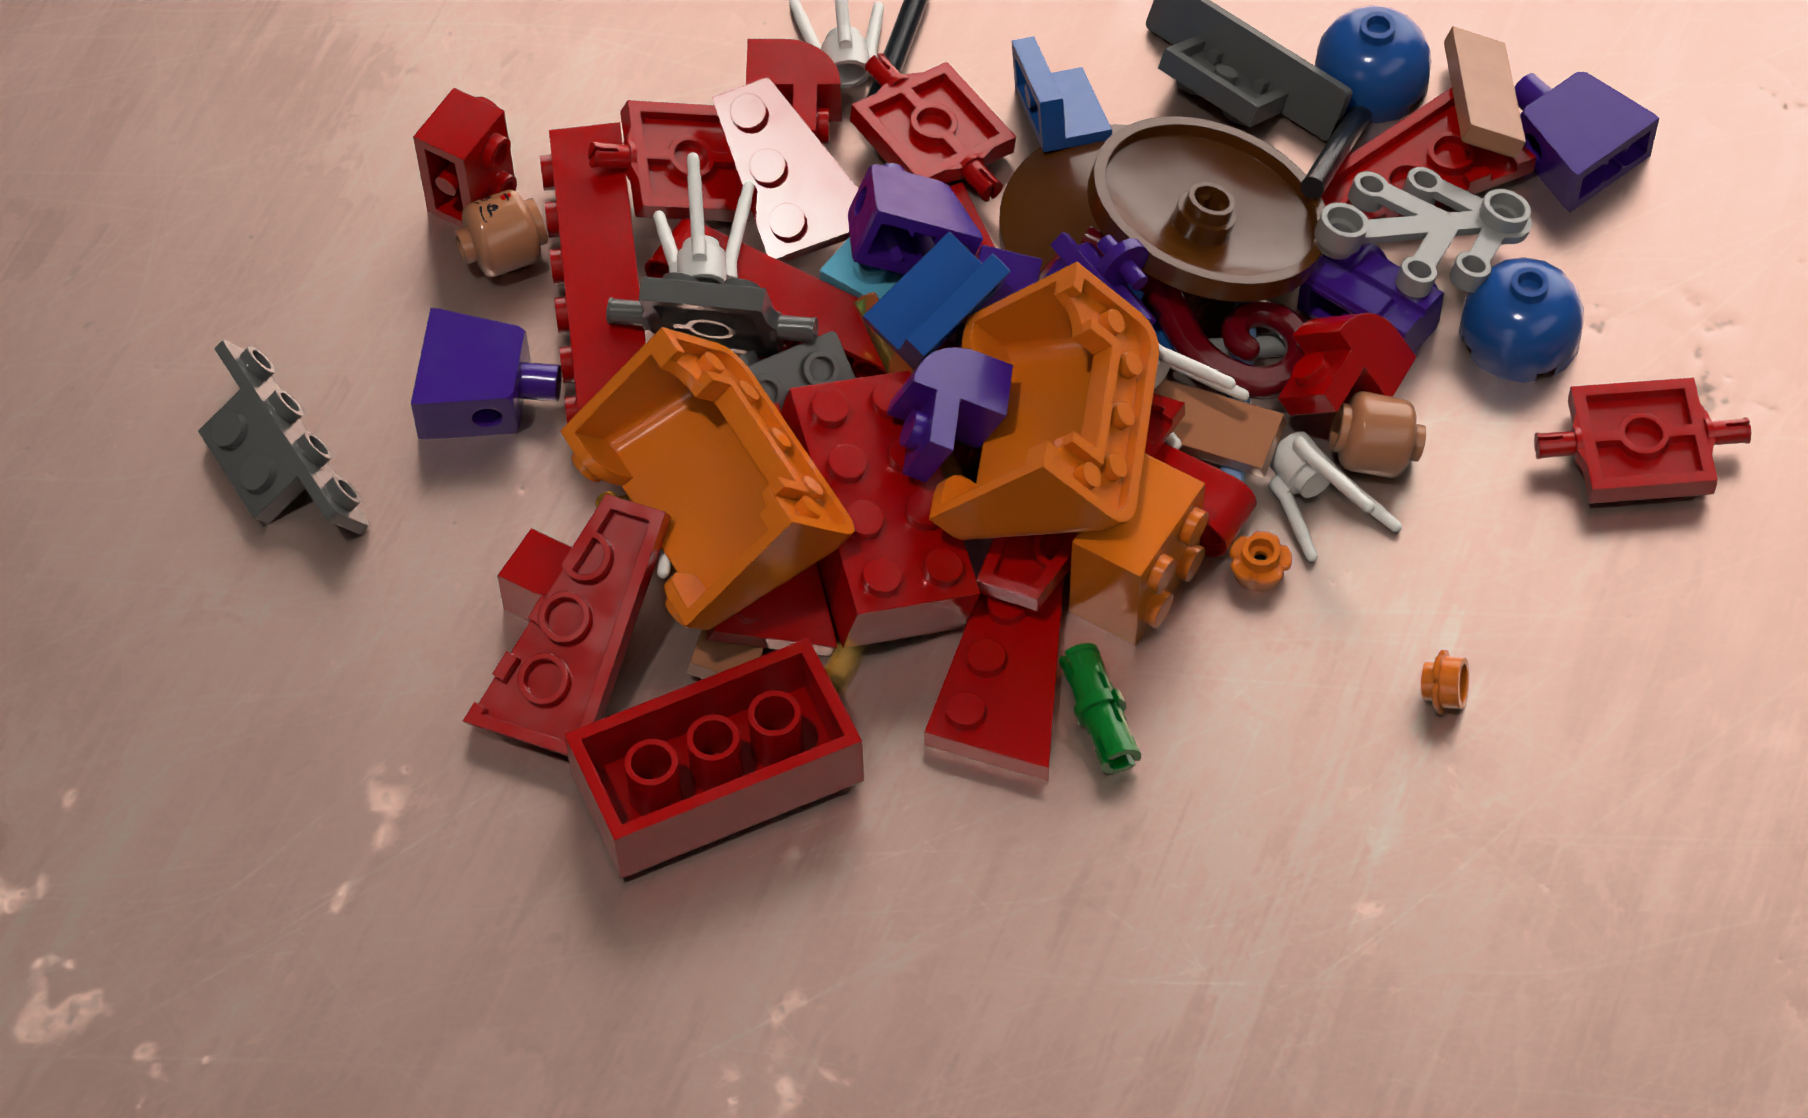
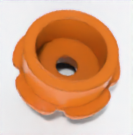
[1229,531,1292,592]
[1421,650,1469,714]

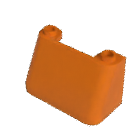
[929,262,1159,540]
[560,327,855,630]

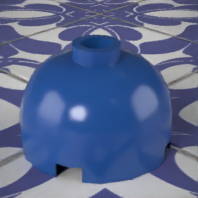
[1314,5,1432,124]
[1459,257,1585,383]

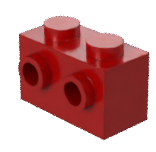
[413,88,517,228]

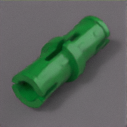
[1059,643,1141,774]

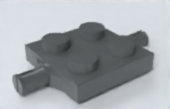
[606,272,819,357]

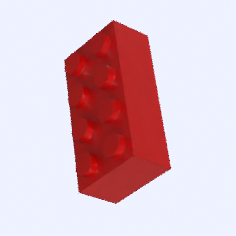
[781,370,981,648]
[564,638,864,879]

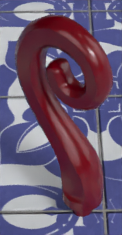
[1081,226,1305,399]

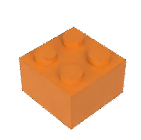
[1069,453,1209,646]

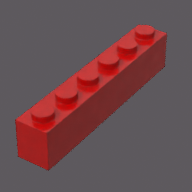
[540,122,646,423]

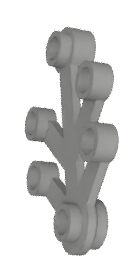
[1314,167,1532,298]

